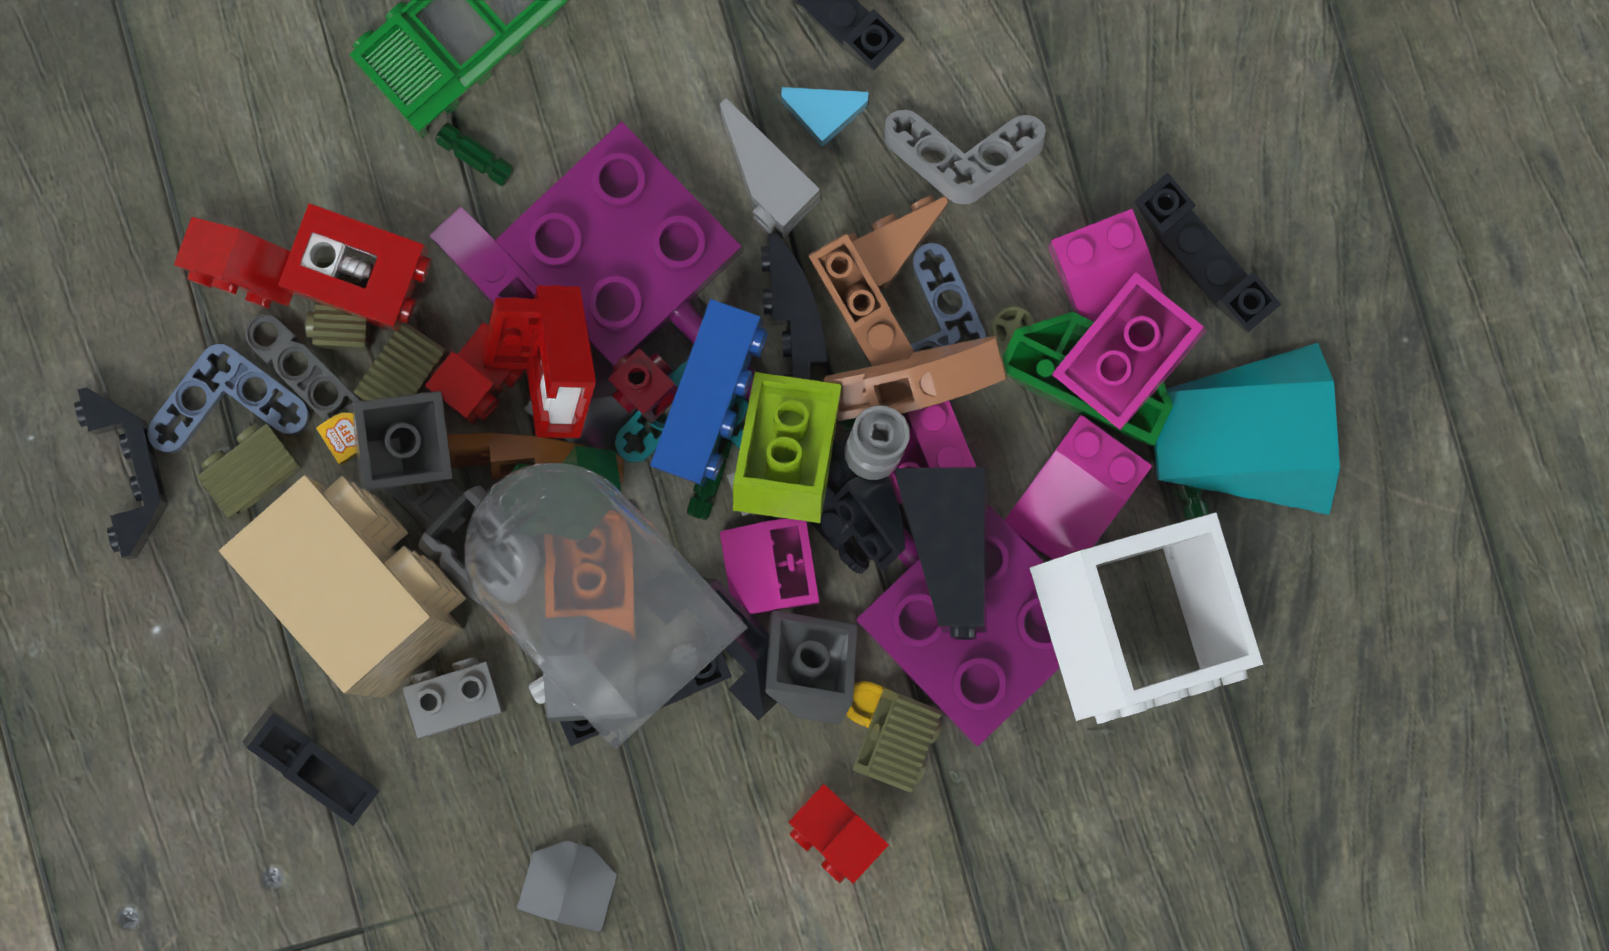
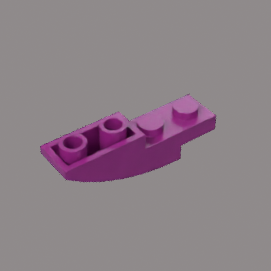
[428,207,537,306]

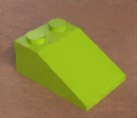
[733,372,842,523]

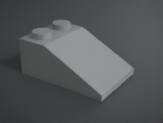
[720,98,820,238]

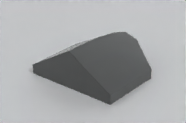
[517,841,617,932]

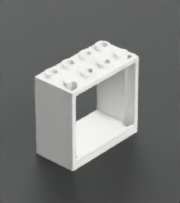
[1030,513,1263,724]

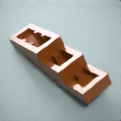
[447,433,624,484]

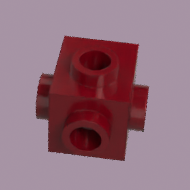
[608,348,678,424]

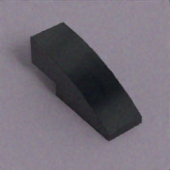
[242,707,379,826]

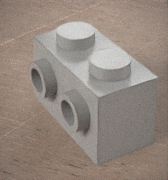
[402,656,505,738]

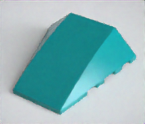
[1155,343,1340,515]

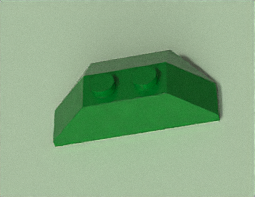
[1002,311,1173,446]

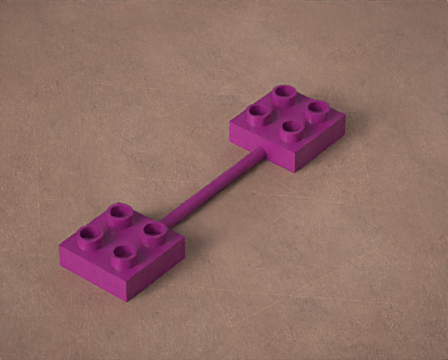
[495,121,1060,747]

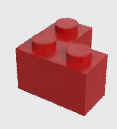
[174,217,293,309]
[425,322,527,425]
[788,783,889,884]

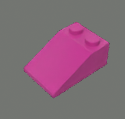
[1048,209,1163,322]
[1052,272,1207,430]
[1004,415,1152,560]

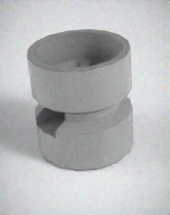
[844,406,910,480]

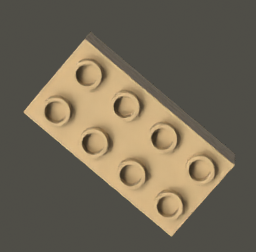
[219,475,466,698]

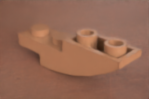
[808,233,914,366]
[823,336,1007,421]

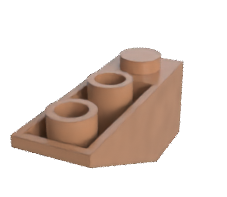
[848,195,948,290]

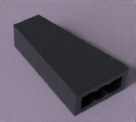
[896,467,988,640]

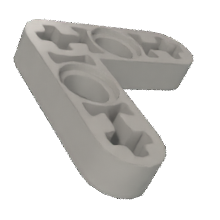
[884,110,1046,204]

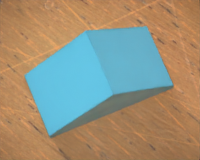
[781,87,868,147]

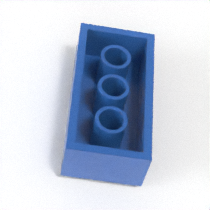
[650,299,769,487]

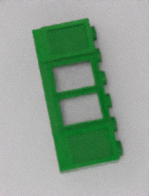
[349,0,577,139]

